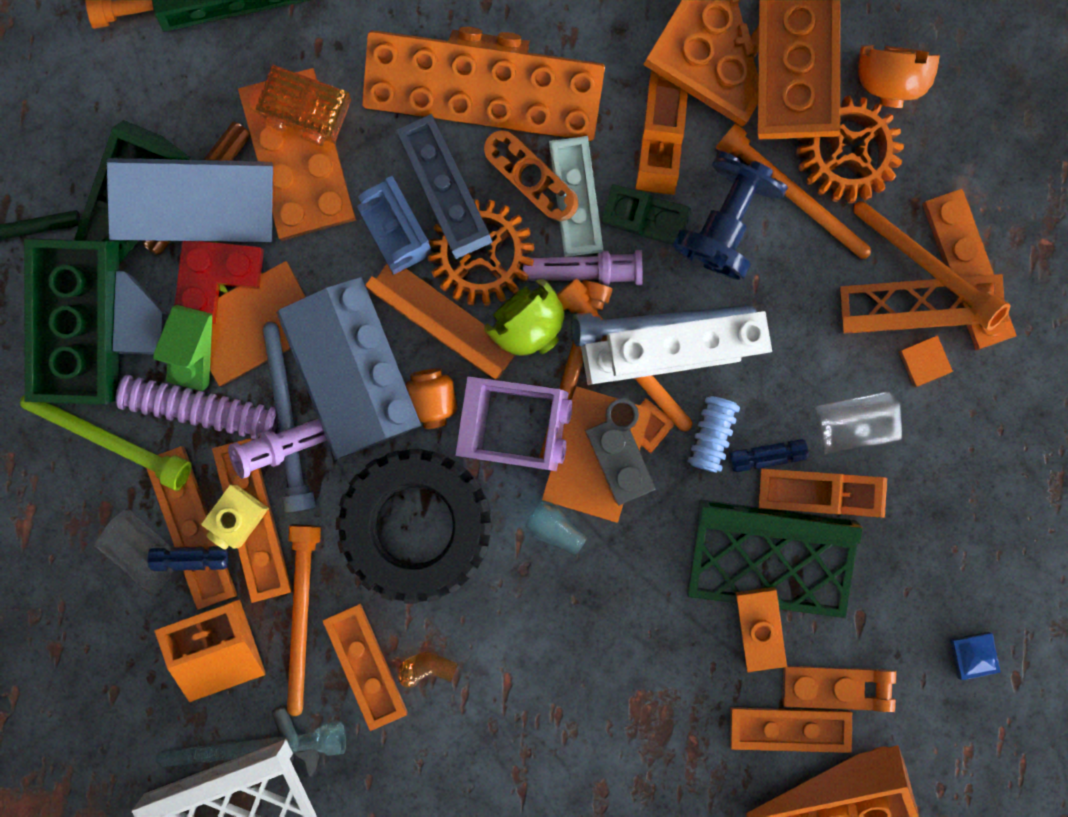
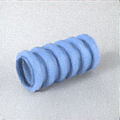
[687,396,740,473]

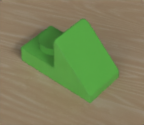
[153,305,212,391]

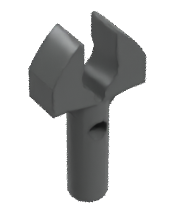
[272,706,319,777]

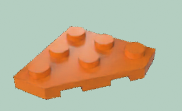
[643,0,759,127]

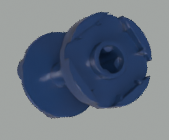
[672,151,788,280]

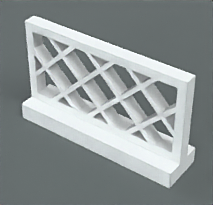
[132,739,317,817]

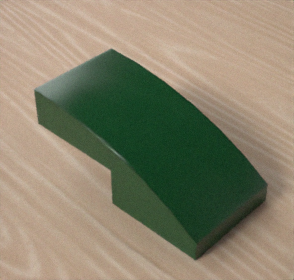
[601,184,692,245]

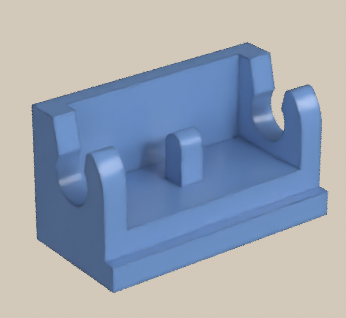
[357,176,431,275]

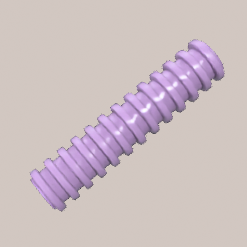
[116,375,278,439]

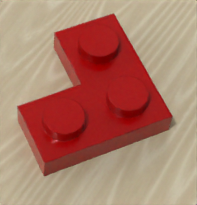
[174,241,264,324]

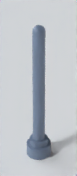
[571,305,756,347]
[263,322,316,513]

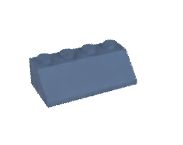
[276,277,421,460]

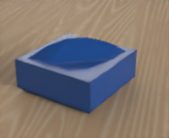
[950,632,1001,680]

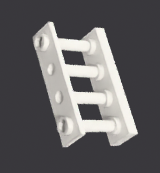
[581,311,772,385]

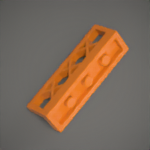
[365,264,516,381]
[840,274,1009,334]

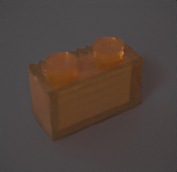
[256,65,352,146]

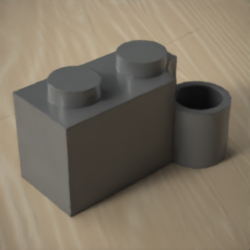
[585,398,656,506]

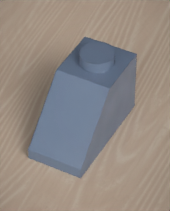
[112,271,169,355]

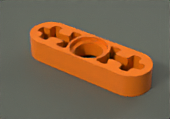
[484,130,578,221]

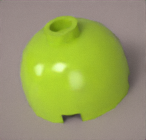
[485,279,565,356]

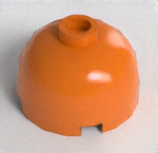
[858,45,940,108]

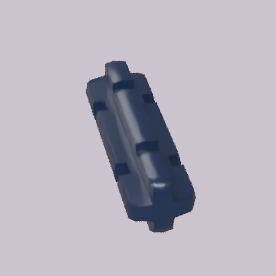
[730,439,809,472]
[147,546,228,571]

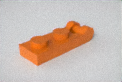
[782,665,896,712]

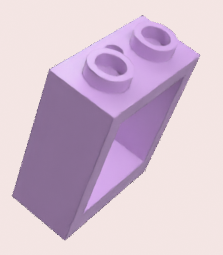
[455,376,572,471]

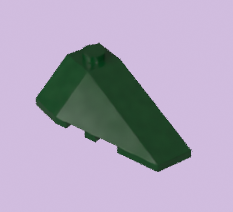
[74,120,191,264]

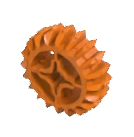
[795,95,904,203]
[428,199,534,307]

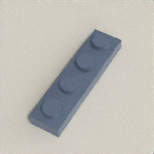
[396,114,493,259]

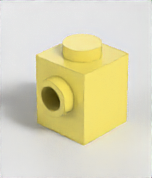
[201,485,269,550]

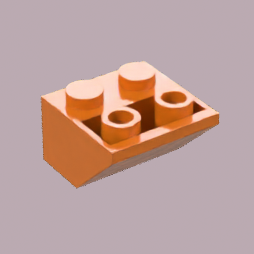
[154,599,266,702]

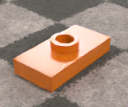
[735,587,787,672]

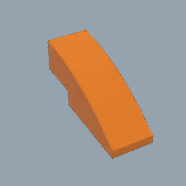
[635,70,688,195]
[759,469,887,518]

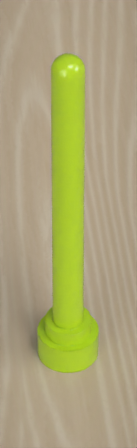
[20,395,192,491]

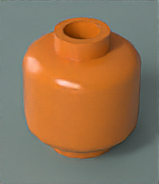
[405,368,458,429]

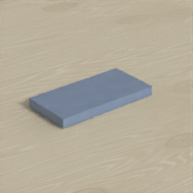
[107,158,273,242]

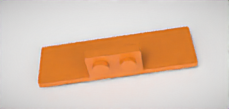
[362,27,605,141]

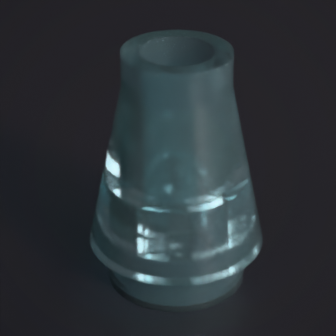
[526,501,587,555]

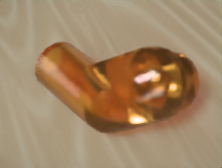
[398,651,458,688]

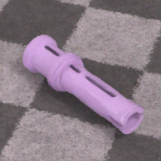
[523,250,643,286]
[228,418,327,479]

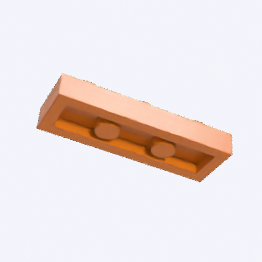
[322,603,408,731]
[729,707,852,753]

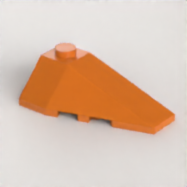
[746,745,919,817]

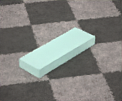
[549,136,604,257]

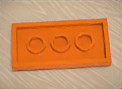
[758,0,840,139]
[238,68,357,241]

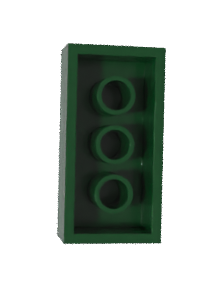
[24,239,119,405]

